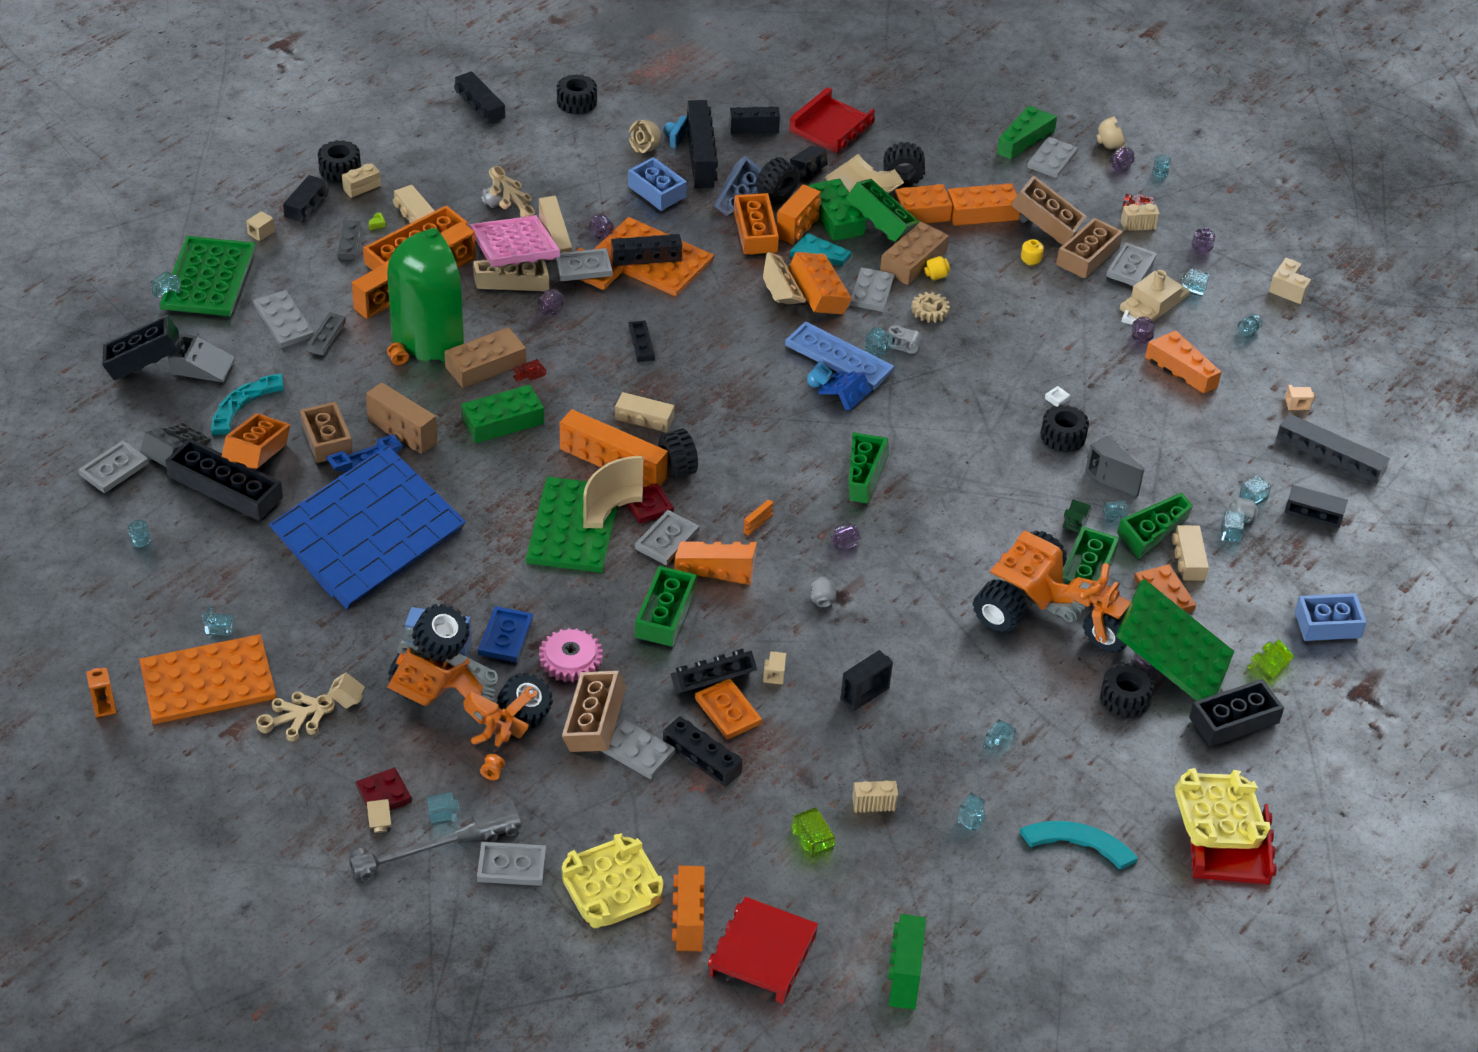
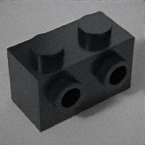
[790,146,828,178]

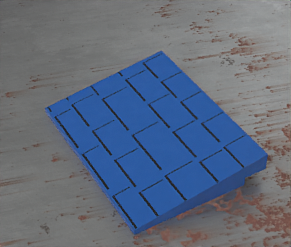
[269,445,466,610]

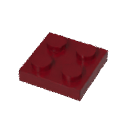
[626,483,674,524]
[356,767,412,810]

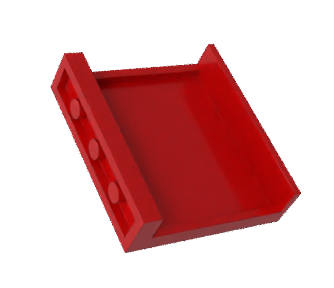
[789,87,875,153]
[1190,804,1277,885]
[708,896,818,1004]

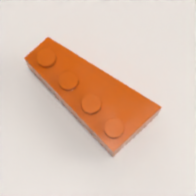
[1145,330,1221,393]
[675,541,757,585]
[672,865,705,951]

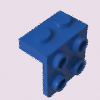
[818,371,872,410]

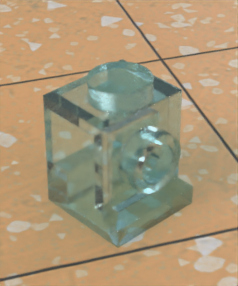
[864,327,889,358]
[957,793,986,831]

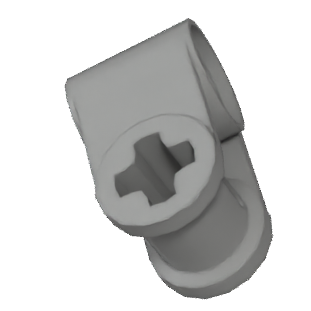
[886,325,922,354]

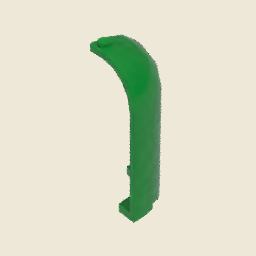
[387,228,464,362]

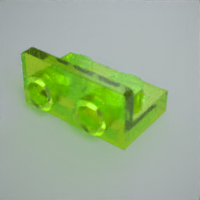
[1247,639,1294,681]

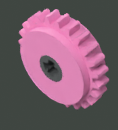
[539,628,603,683]

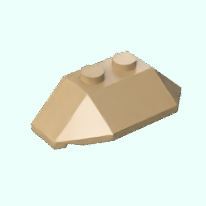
[763,252,807,304]

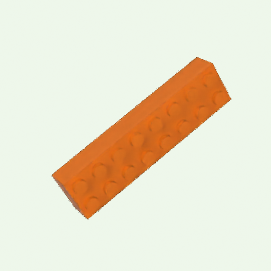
[351,222,476,319]

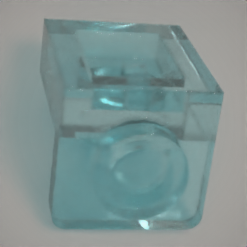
[151,271,181,298]
[202,606,234,635]
[984,719,1016,751]

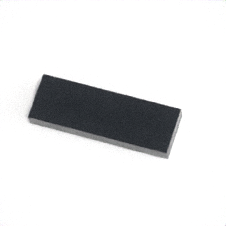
[628,320,655,362]

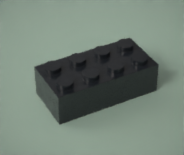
[102,315,179,381]
[1189,679,1284,747]

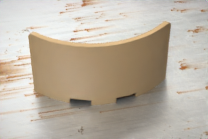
[825,154,904,193]
[583,456,643,528]

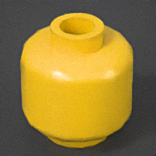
[1021,239,1044,265]
[924,256,950,281]

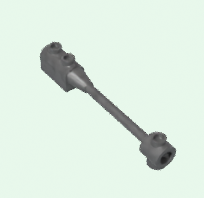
[349,800,521,881]

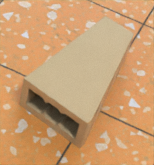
[539,196,572,264]

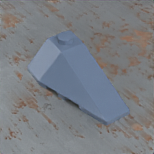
[714,156,762,216]

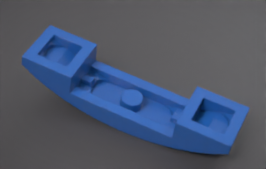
[326,434,403,472]

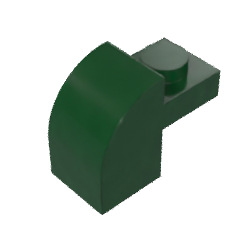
[1062,499,1092,533]

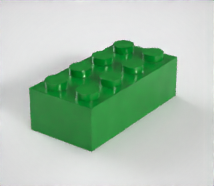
[809,178,866,242]
[846,179,920,242]
[461,385,544,444]
[1063,526,1119,604]
[635,566,697,647]

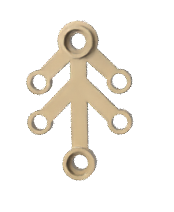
[489,166,535,217]
[256,692,335,742]

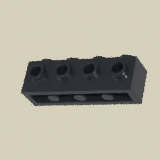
[454,71,505,124]
[611,234,682,266]
[671,649,757,693]
[663,716,743,787]

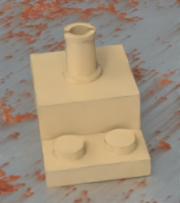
[1120,270,1190,326]

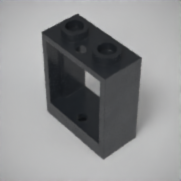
[840,650,893,711]

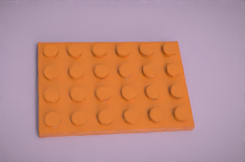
[594,217,714,297]
[139,634,276,725]

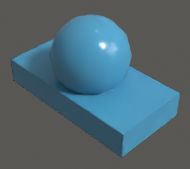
[663,115,687,148]
[807,361,832,388]

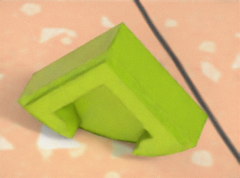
[369,212,386,230]

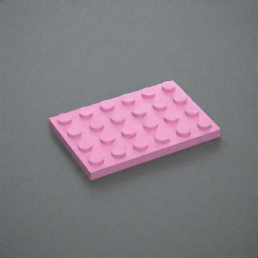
[470,215,560,267]

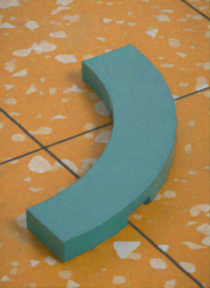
[211,374,284,435]
[1019,821,1138,870]

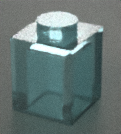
[1181,268,1210,297]
[1239,475,1271,505]
[1221,511,1244,542]
[427,791,460,826]

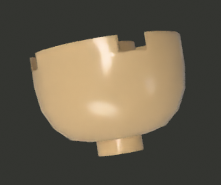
[1096,116,1125,150]
[629,120,661,153]

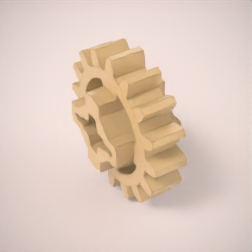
[911,292,950,323]

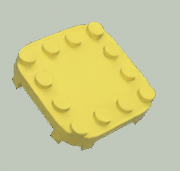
[1175,768,1270,849]
[562,833,663,928]

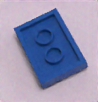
[478,606,533,663]

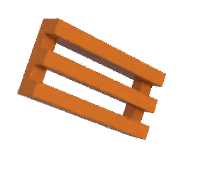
[743,499,774,536]

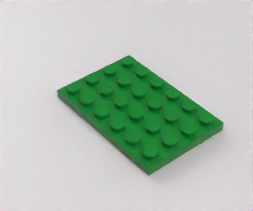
[160,236,256,316]
[526,476,618,573]
[1116,579,1235,701]

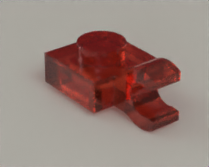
[1123,194,1154,206]
[513,359,546,381]

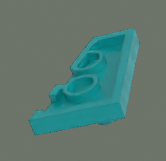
[790,233,851,266]

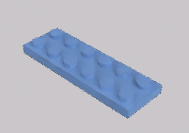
[785,321,894,390]

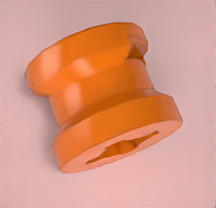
[387,342,409,365]
[480,754,505,780]

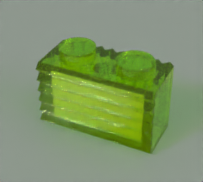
[791,807,835,857]

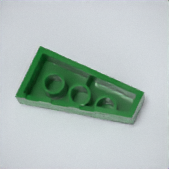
[996,105,1057,159]
[849,432,889,504]
[1116,492,1193,560]
[888,914,926,1010]

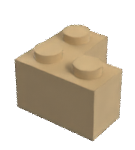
[1269,258,1311,304]

